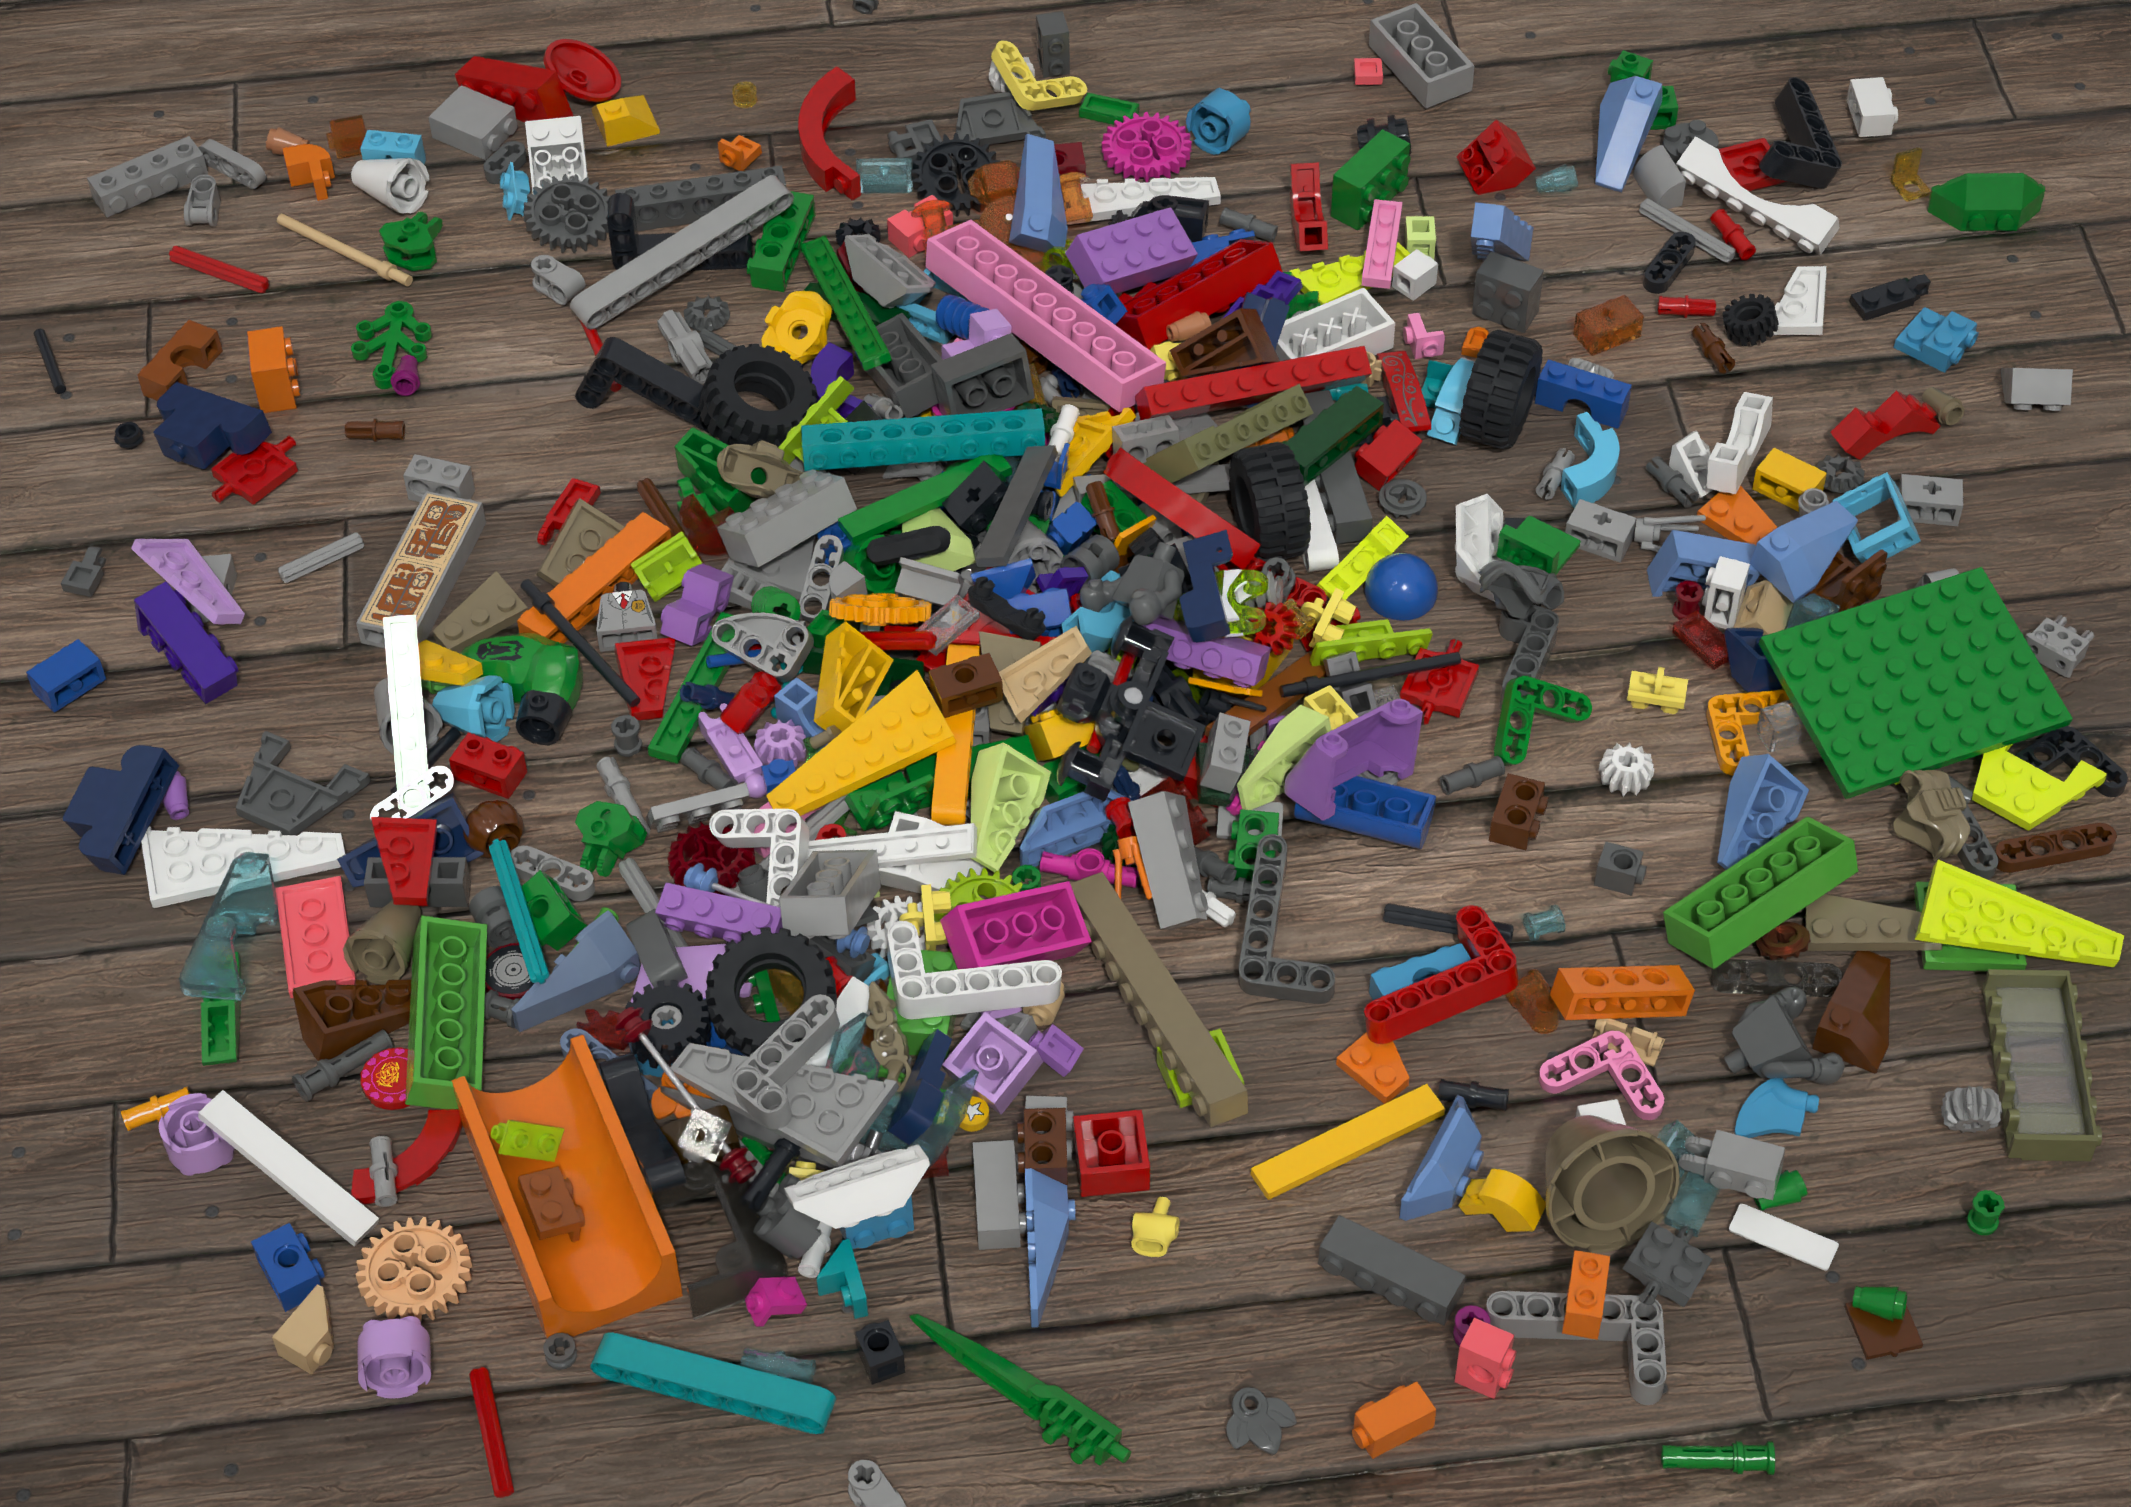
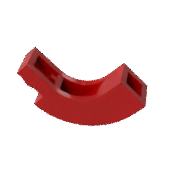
[1290,162,1328,251]

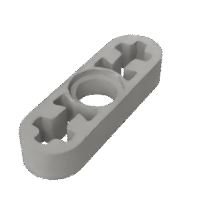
[198,139,266,189]
[511,845,595,901]

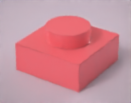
[1354,58,1383,85]

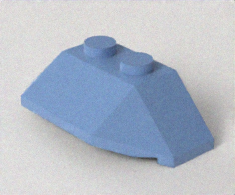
[1020,789,1133,867]
[1399,1095,1484,1221]

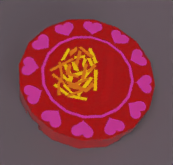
[361,1047,410,1110]

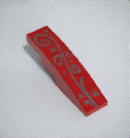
[1377,351,1431,432]

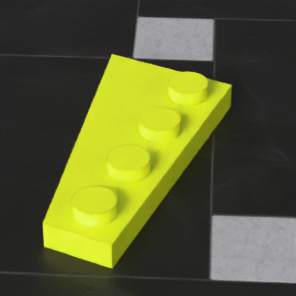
[1289,242,1410,305]

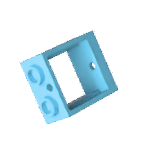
[896,268,974,344]
[1832,472,1921,564]

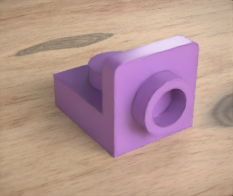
[1027,1024,1084,1077]

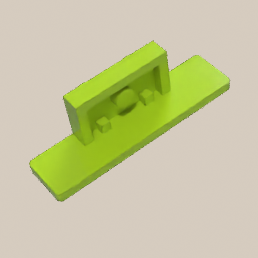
[778,376,854,471]
[1310,619,1433,666]

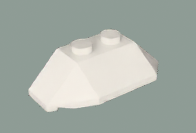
[1455,494,1504,602]
[784,1144,930,1229]

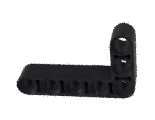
[1759,77,1842,189]
[607,193,753,271]
[575,337,709,433]
[599,1052,686,1195]

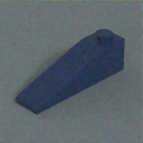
[1724,628,1783,692]
[337,793,484,888]

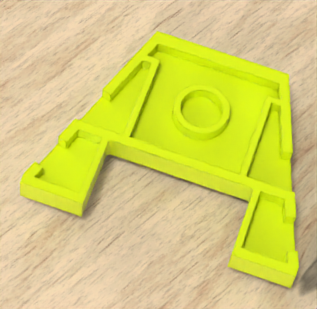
[1972,744,2107,831]

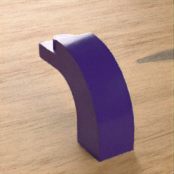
[810,342,872,418]

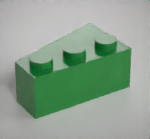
[674,427,766,519]

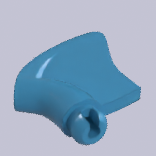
[1735,1078,1819,1138]

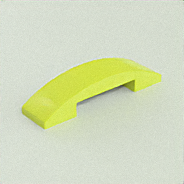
[1316,516,1409,600]

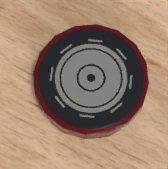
[485,943,547,1000]

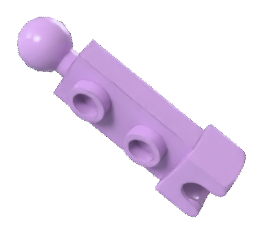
[698,703,766,799]

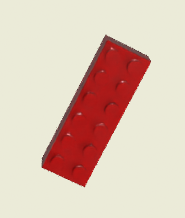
[1115,239,1283,350]

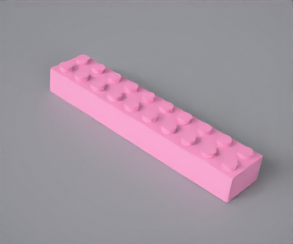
[925,219,1166,412]

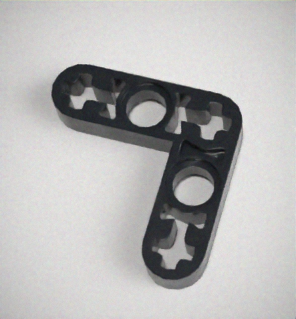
[2015,726,2128,797]

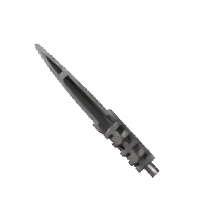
[660,1086,885,1170]

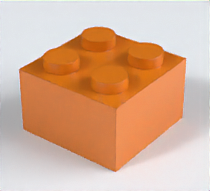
[247,326,301,413]

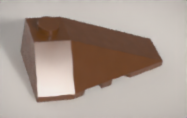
[1812,951,1891,1074]
[293,980,411,1061]

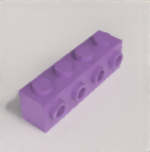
[1141,617,1271,687]
[655,883,783,943]

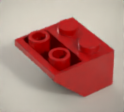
[1456,119,1536,195]

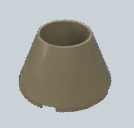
[1545,1115,1680,1253]

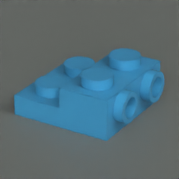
[1894,307,1979,373]

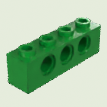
[747,191,816,292]

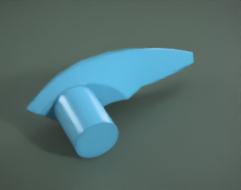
[863,953,890,986]

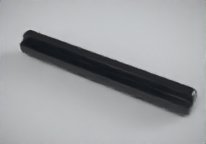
[1383,903,1514,943]

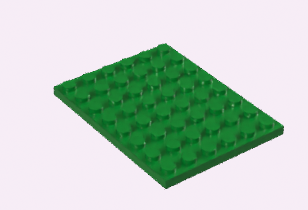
[1758,567,2073,800]

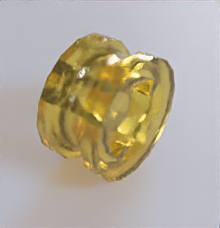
[732,81,757,108]

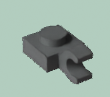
[61,546,106,597]

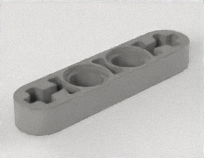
[791,535,844,648]

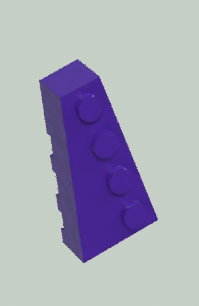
[134,581,239,704]

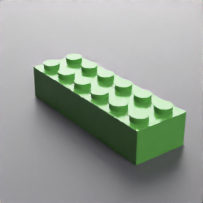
[1663,816,1858,969]
[405,915,487,1109]

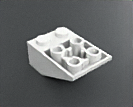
[525,116,588,191]
[879,811,986,894]

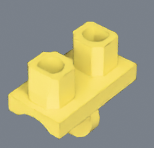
[1300,588,1356,648]
[1627,667,1688,714]
[899,884,951,951]

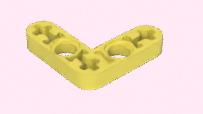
[991,41,1087,111]

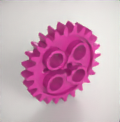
[1102,112,1192,182]

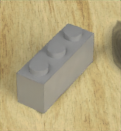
[973,1140,1027,1250]

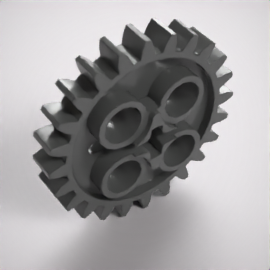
[523,174,610,253]

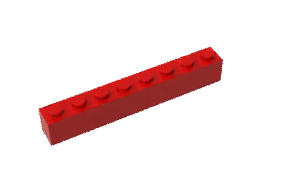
[1135,346,1372,420]

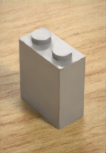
[428,85,518,160]

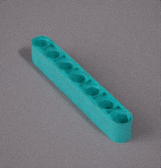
[590,1332,836,1434]

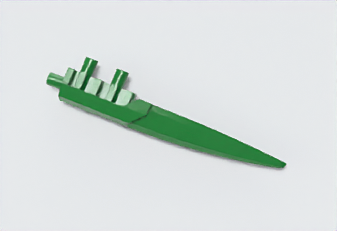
[909,1314,1132,1466]

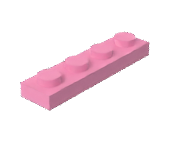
[1361,199,1403,289]

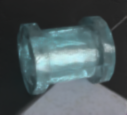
[1523,904,1565,942]

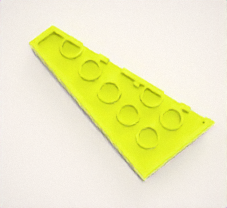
[1915,860,2124,967]

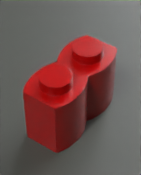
[720,671,781,734]

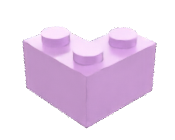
[941,309,1012,360]

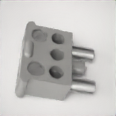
[2025,615,2094,678]

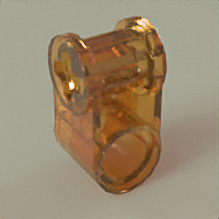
[1505,968,1560,1034]

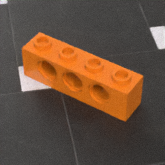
[1550,965,1695,1020]

